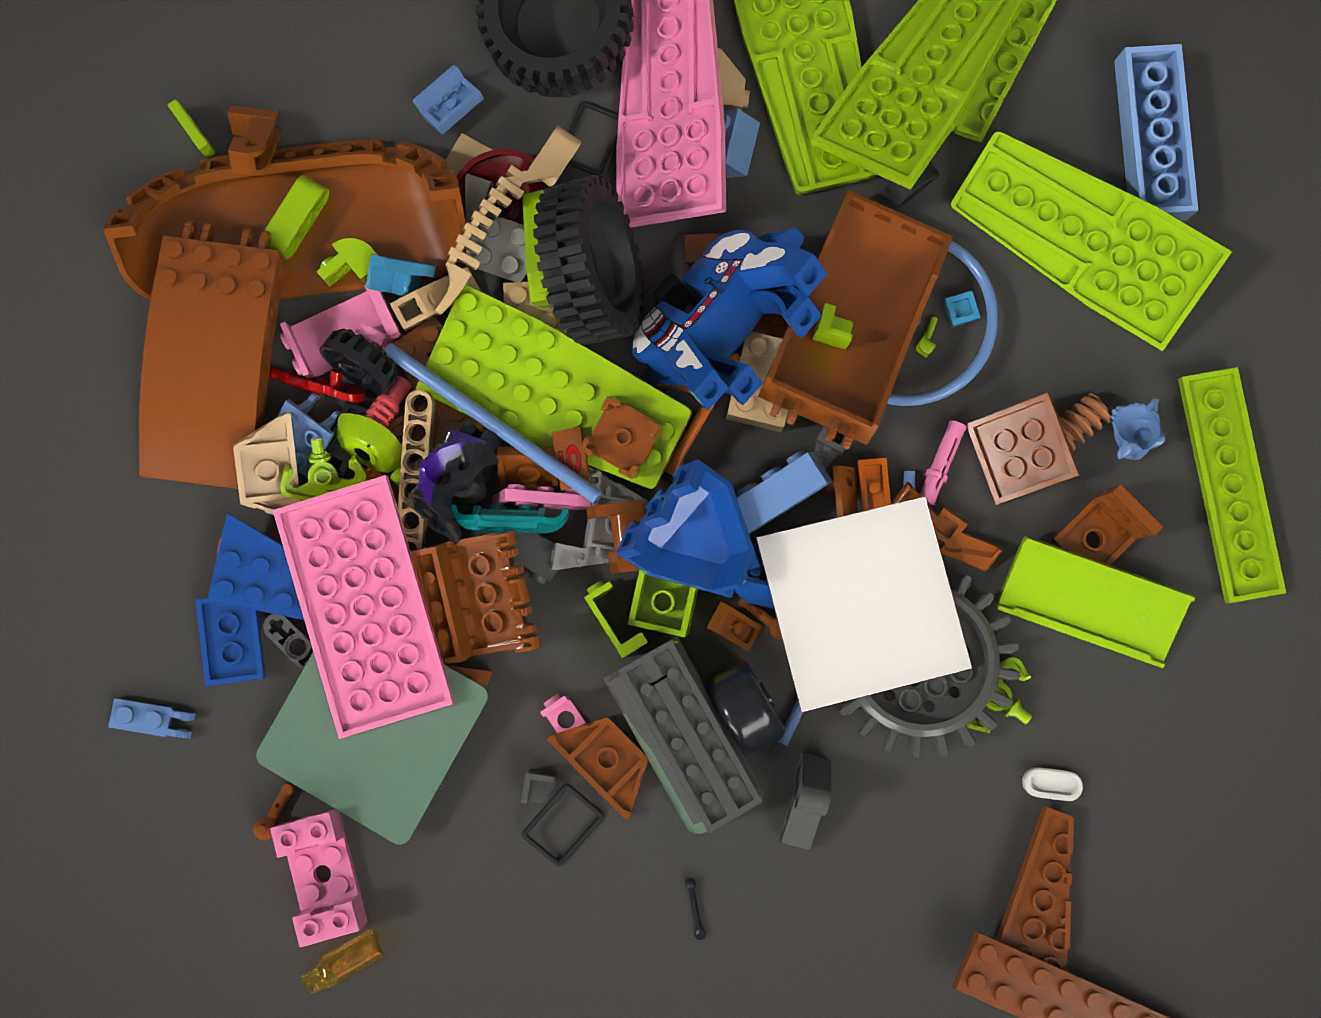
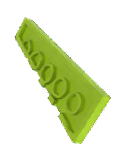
[954,0,1057,142]

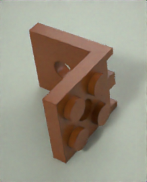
[1051,484,1163,565]

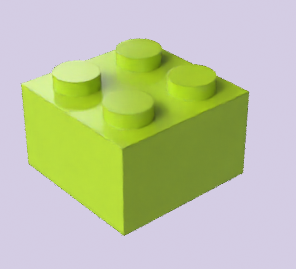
[628,570,699,638]

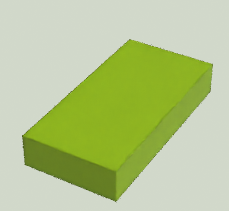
[167,99,216,158]

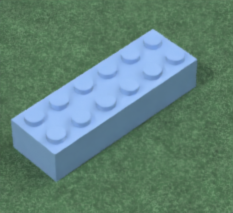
[1114,44,1198,221]

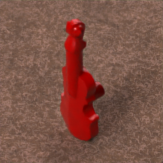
[269,368,366,403]

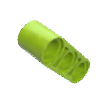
[265,175,330,260]

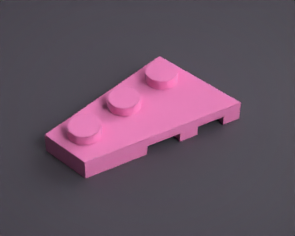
[492,484,591,510]

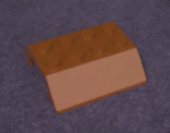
[410,530,541,664]

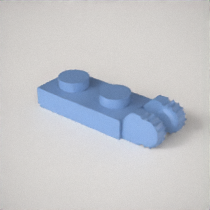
[108,698,195,739]

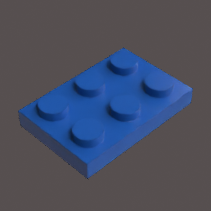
[195,598,266,687]

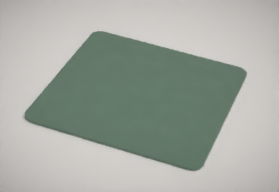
[256,652,488,845]

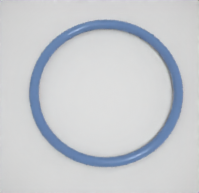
[887,240,999,406]

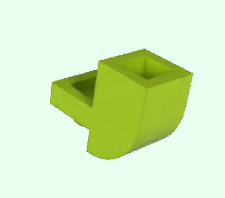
[316,238,378,287]

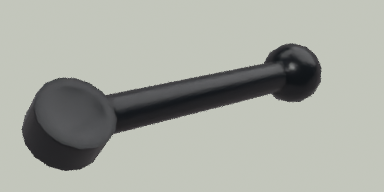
[685,878,706,940]

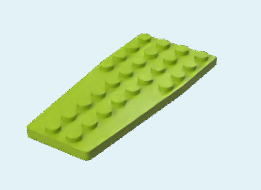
[732,0,877,195]
[810,0,1026,190]
[951,132,1232,351]
[416,284,692,489]

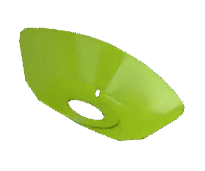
[337,413,402,473]

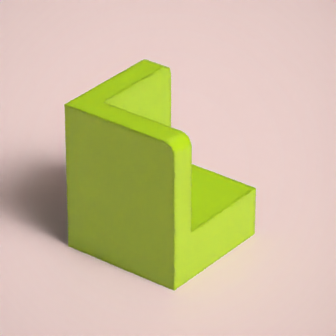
[812,303,853,350]

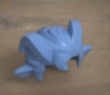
[1111,398,1166,460]

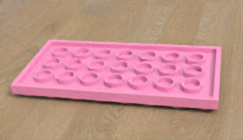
[273,475,455,739]

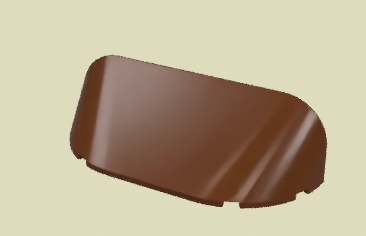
[103,139,466,301]

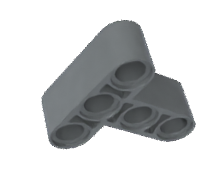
[780,752,832,850]

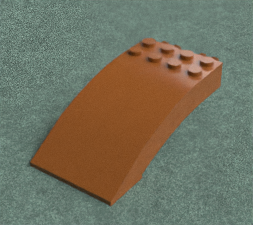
[758,190,953,450]
[139,220,287,490]

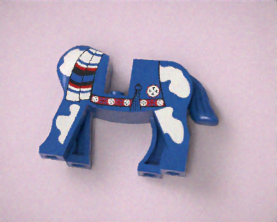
[632,227,827,410]

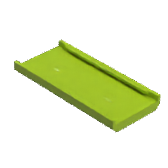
[996,535,1195,668]

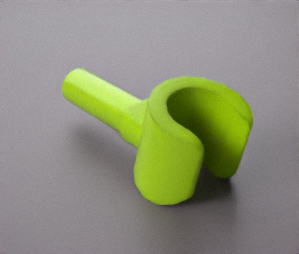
[916,317,938,358]

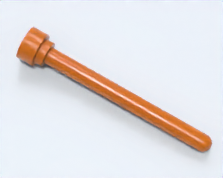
[665,353,740,475]

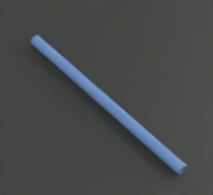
[384,343,603,504]

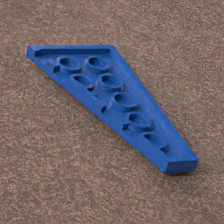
[207,513,304,620]

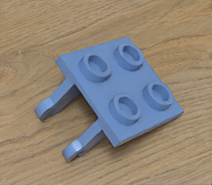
[277,393,341,478]

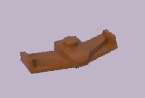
[892,481,1004,572]

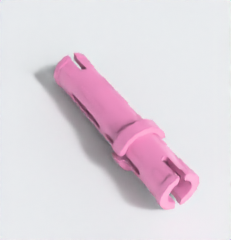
[920,420,967,506]

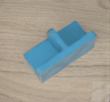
[366,254,436,296]

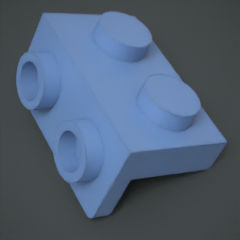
[413,65,484,135]

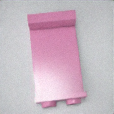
[280,284,403,378]

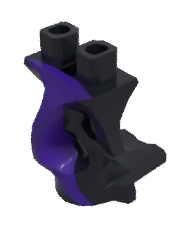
[407,422,501,544]

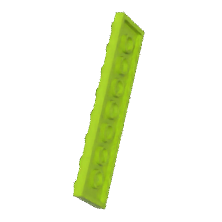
[1178,367,1286,604]

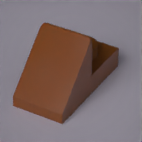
[707,602,762,652]

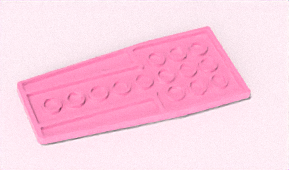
[616,0,726,228]

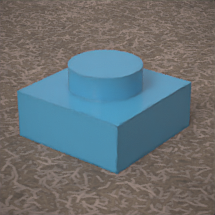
[943,291,981,328]

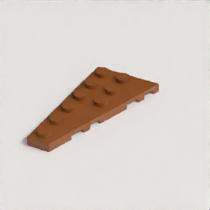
[996,805,1074,972]

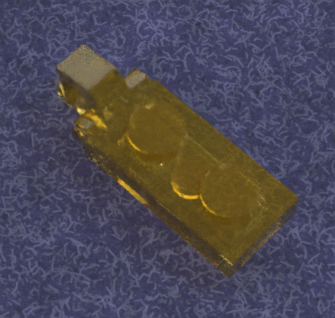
[301,929,383,994]

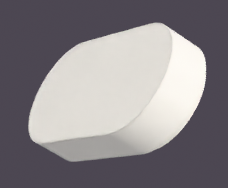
[1022,767,1083,801]

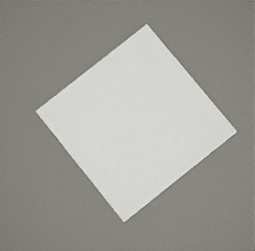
[756,497,972,712]

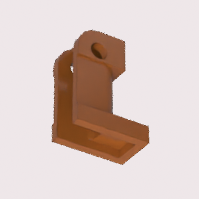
[228,105,282,175]
[586,500,644,574]

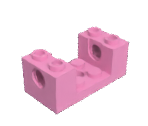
[270,808,368,947]

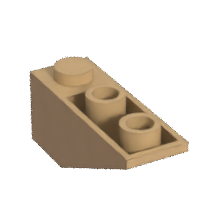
[390,267,481,332]

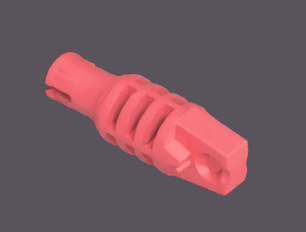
[363,376,413,447]

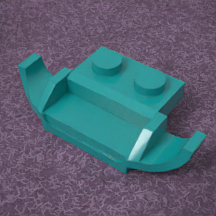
[451,504,569,534]

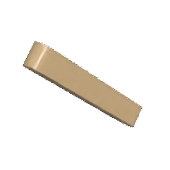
[398,390,436,549]

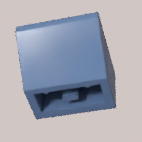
[724,108,760,178]

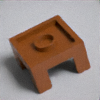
[579,396,666,479]

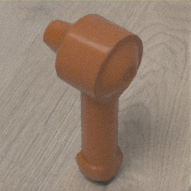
[739,598,782,640]
[253,782,296,840]

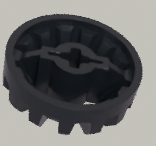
[319,328,397,396]

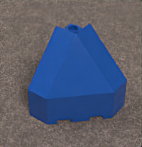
[616,460,760,598]

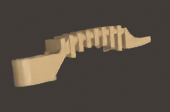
[434,125,582,315]

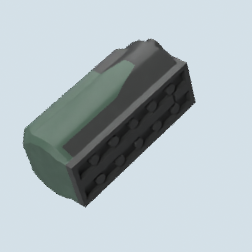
[603,636,763,834]

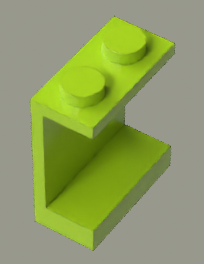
[584,580,648,658]

